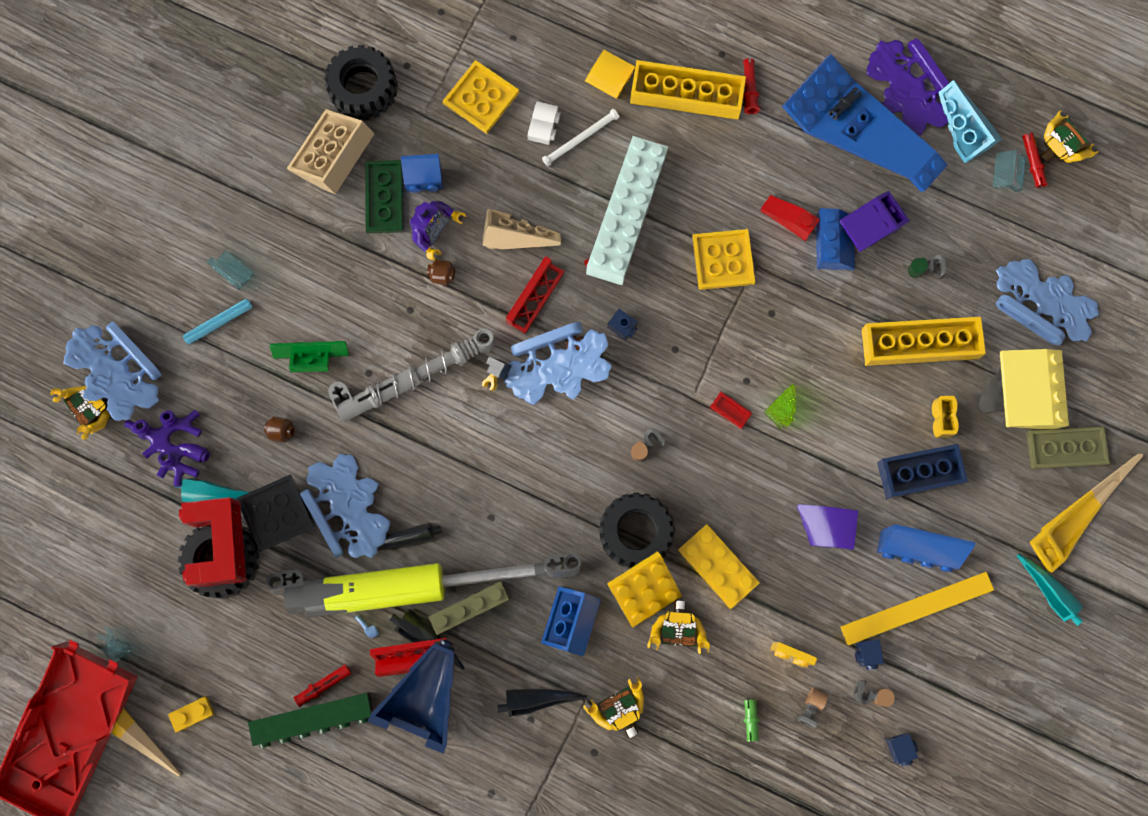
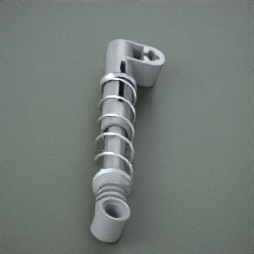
[328,328,495,423]

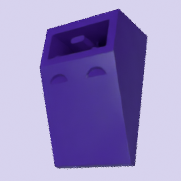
[839,191,910,252]

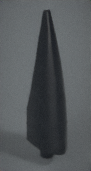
[377,522,442,551]
[389,609,465,670]
[497,689,587,717]

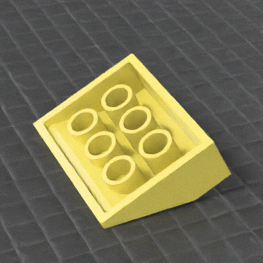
[1000,349,1069,430]

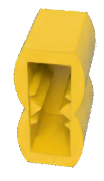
[932,396,959,438]

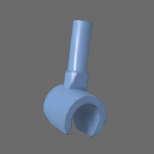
[355,615,379,638]

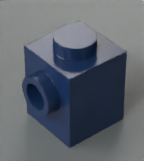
[607,309,638,341]
[855,639,884,670]
[886,733,918,766]

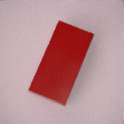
[710,392,752,429]

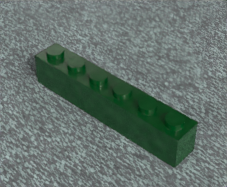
[248,692,374,749]

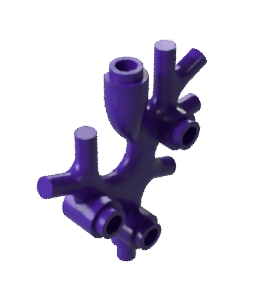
[124,410,210,487]

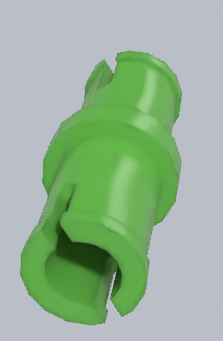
[743,700,760,742]

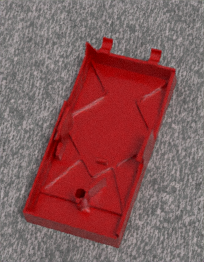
[0,639,138,816]

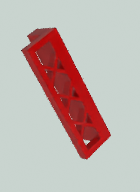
[505,256,565,335]
[370,638,449,677]

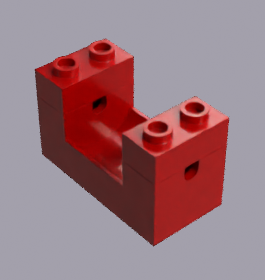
[179,497,246,587]

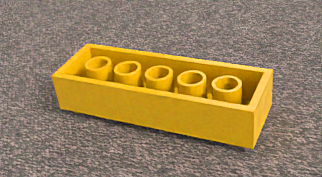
[630,60,746,120]
[862,317,986,366]

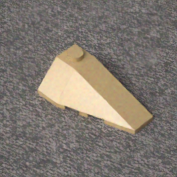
[483,209,561,249]

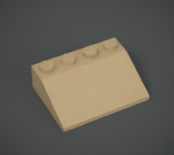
[287,109,374,194]

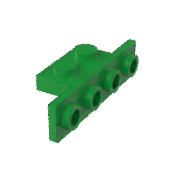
[270,341,349,373]

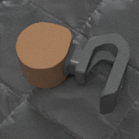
[631,429,665,462]
[853,680,895,707]
[796,687,828,729]

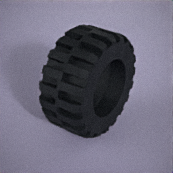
[324,45,398,120]
[599,492,675,569]
[177,526,259,599]

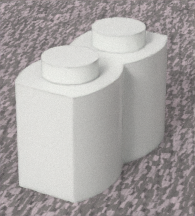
[528,102,561,145]

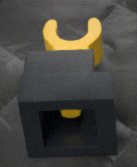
[482,356,511,391]

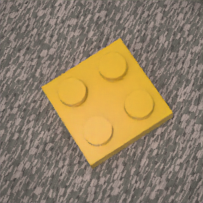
[770,642,817,668]

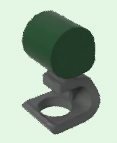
[908,255,946,279]

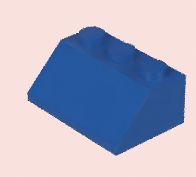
[816,208,855,270]
[541,586,601,657]

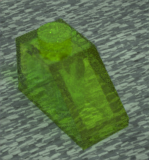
[764,383,796,429]

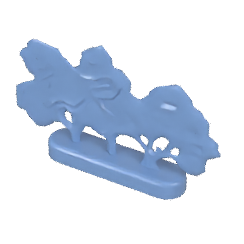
[996,259,1099,345]
[64,321,162,421]
[504,322,611,405]
[300,454,391,558]

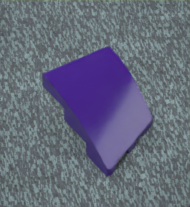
[797,504,858,550]

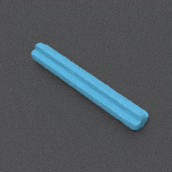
[183,299,252,344]

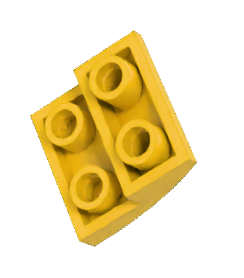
[585,50,635,99]

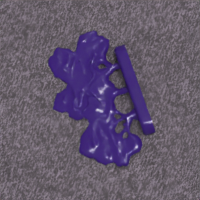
[866,38,950,136]

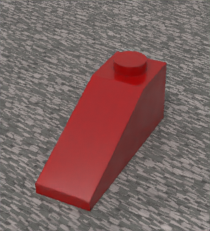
[760,195,820,241]

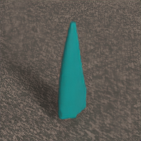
[177,478,249,502]
[1016,554,1084,626]

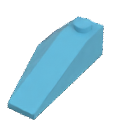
[939,80,1002,163]

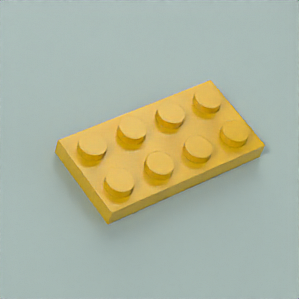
[677,524,759,609]

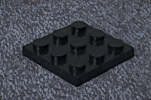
[236,474,315,552]

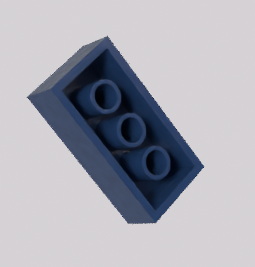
[877,444,968,500]

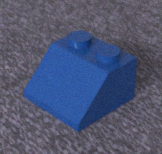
[401,154,443,193]

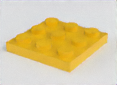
[443,60,519,134]
[692,229,755,290]
[607,551,682,628]

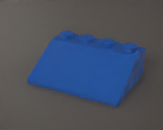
[877,524,975,573]

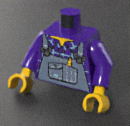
[410,201,466,260]

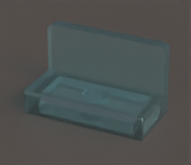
[993,150,1026,192]
[207,251,254,291]

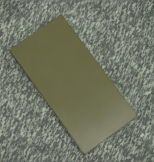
[1026,426,1110,470]

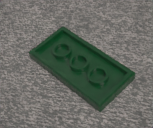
[365,160,404,234]

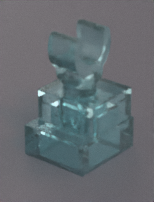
[97,627,132,662]

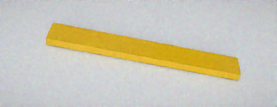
[840,572,994,645]

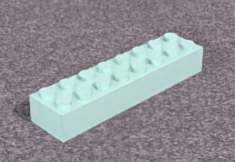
[586,136,668,285]

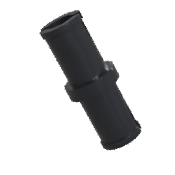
[828,87,862,120]

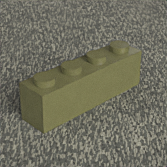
[429,581,510,635]

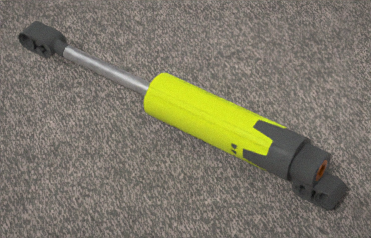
[266,553,582,618]

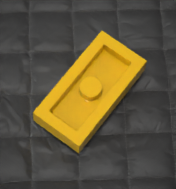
[168,696,215,733]

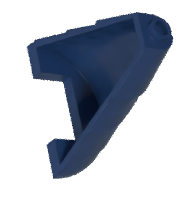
[368,639,455,754]

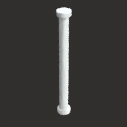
[542,109,619,167]

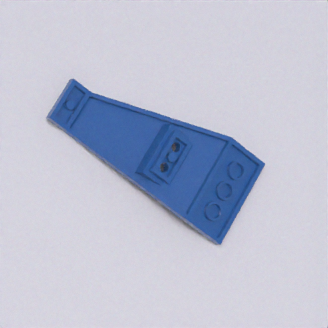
[782,54,948,192]

